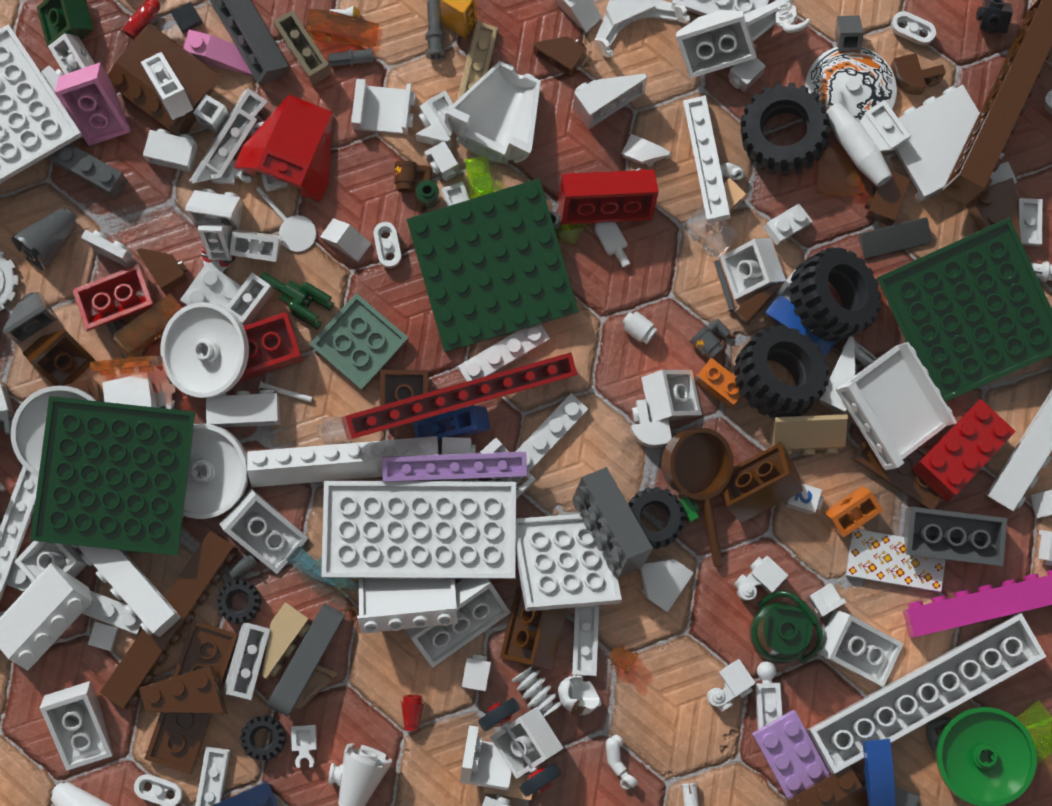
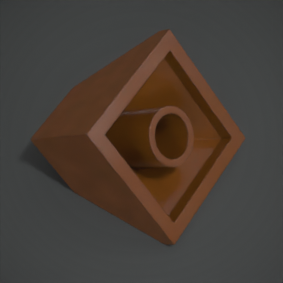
[23,329,96,386]

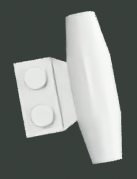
[826,100,911,187]

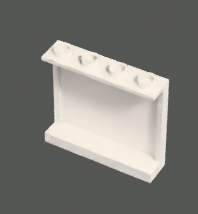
[894,85,1005,203]
[836,342,957,470]
[357,578,458,634]

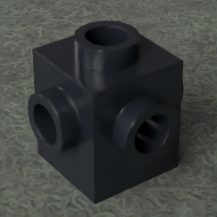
[976,0,1013,34]

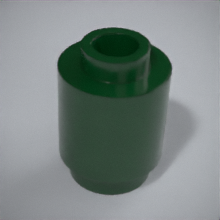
[416,180,440,208]

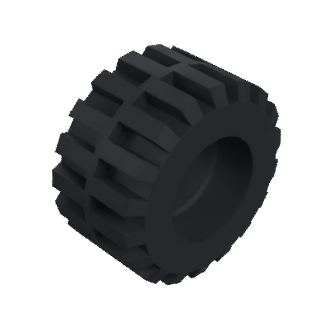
[628,487,685,549]

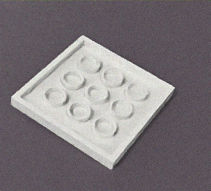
[516,514,622,611]

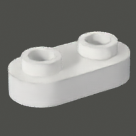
[891,11,936,46]
[373,222,402,269]
[134,774,183,806]

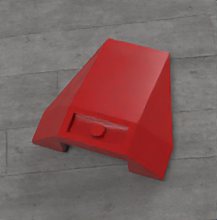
[234,94,332,203]

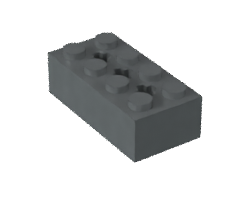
[573,467,653,578]

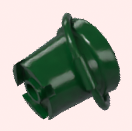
[749,591,824,664]

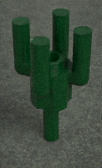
[260,272,335,330]

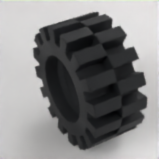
[216,580,262,624]
[240,716,286,760]

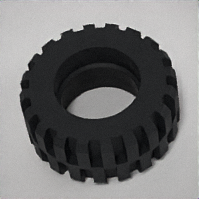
[740,83,829,176]
[789,247,881,342]
[734,326,829,419]

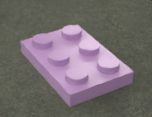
[752,709,829,798]

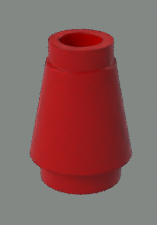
[401,695,425,731]

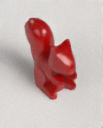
[120,0,161,41]

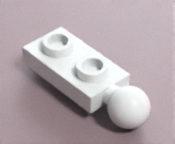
[755,661,782,729]

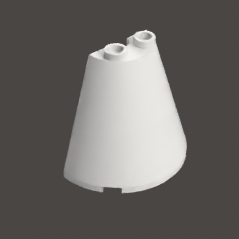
[445,61,541,164]

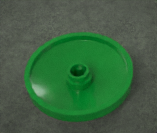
[936,707,1037,806]

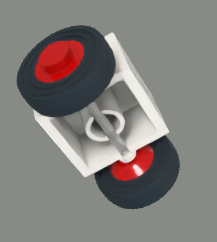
[478,698,563,797]

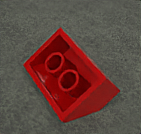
[73,264,154,331]

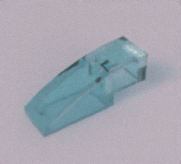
[286,546,359,591]

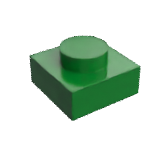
[679,496,700,524]

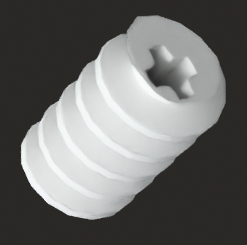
[511,666,561,717]

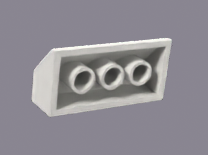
[0,563,92,671]
[405,579,511,668]

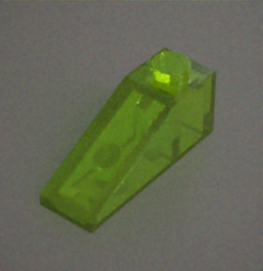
[465,156,493,199]

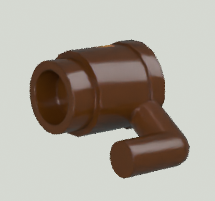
[394,160,433,193]

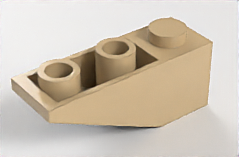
[262,602,311,679]

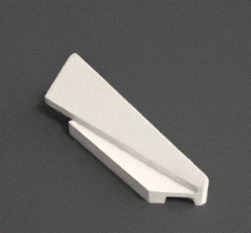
[189,88,267,184]

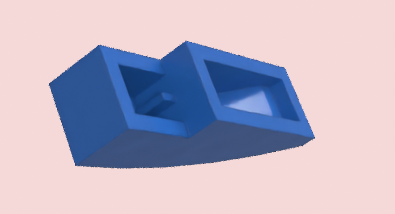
[764,295,836,357]
[862,739,896,806]

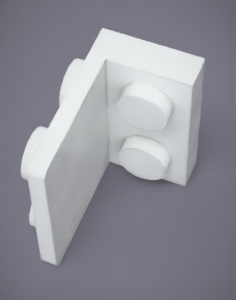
[460,725,511,790]

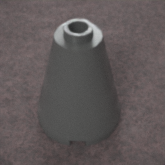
[11,208,77,271]

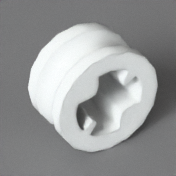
[328,763,343,786]

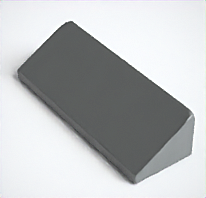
[858,217,931,259]

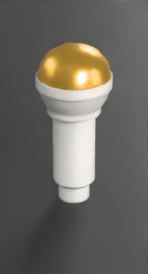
[326,6,360,22]

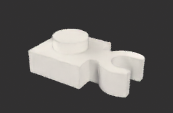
[211,160,252,185]
[291,725,317,768]

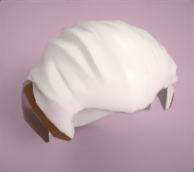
[558,675,602,715]

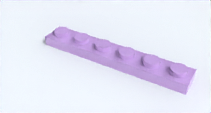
[382,451,527,482]

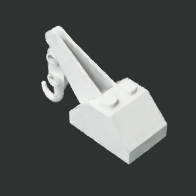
[676,0,810,79]

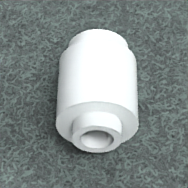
[622,311,658,344]

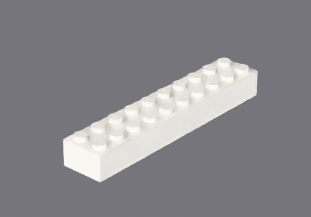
[806,613,1047,774]

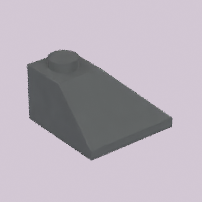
[2,292,57,344]

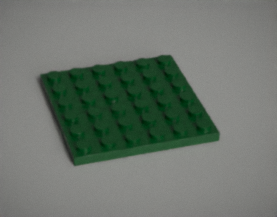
[406,178,579,353]
[877,217,1052,402]
[30,396,196,556]

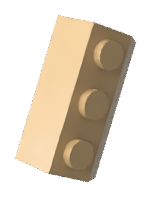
[769,414,848,456]

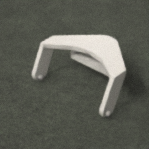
[595,0,690,57]

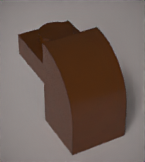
[890,53,946,95]

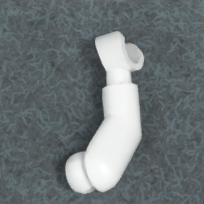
[606,735,638,790]

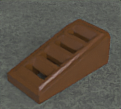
[733,283,779,325]

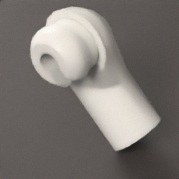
[720,162,744,180]

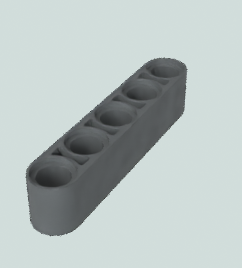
[267,603,346,717]

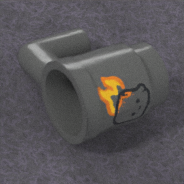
[689,319,731,360]

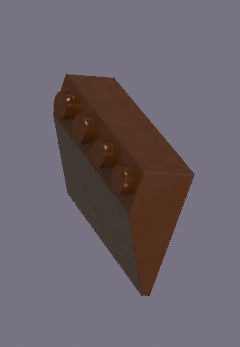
[108,23,222,134]

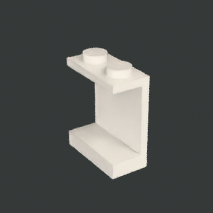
[351,79,416,135]

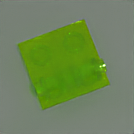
[1016,700,1052,765]

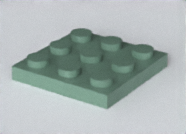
[309,293,409,391]

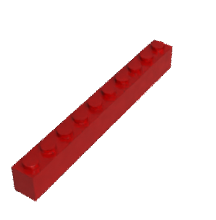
[341,352,578,440]

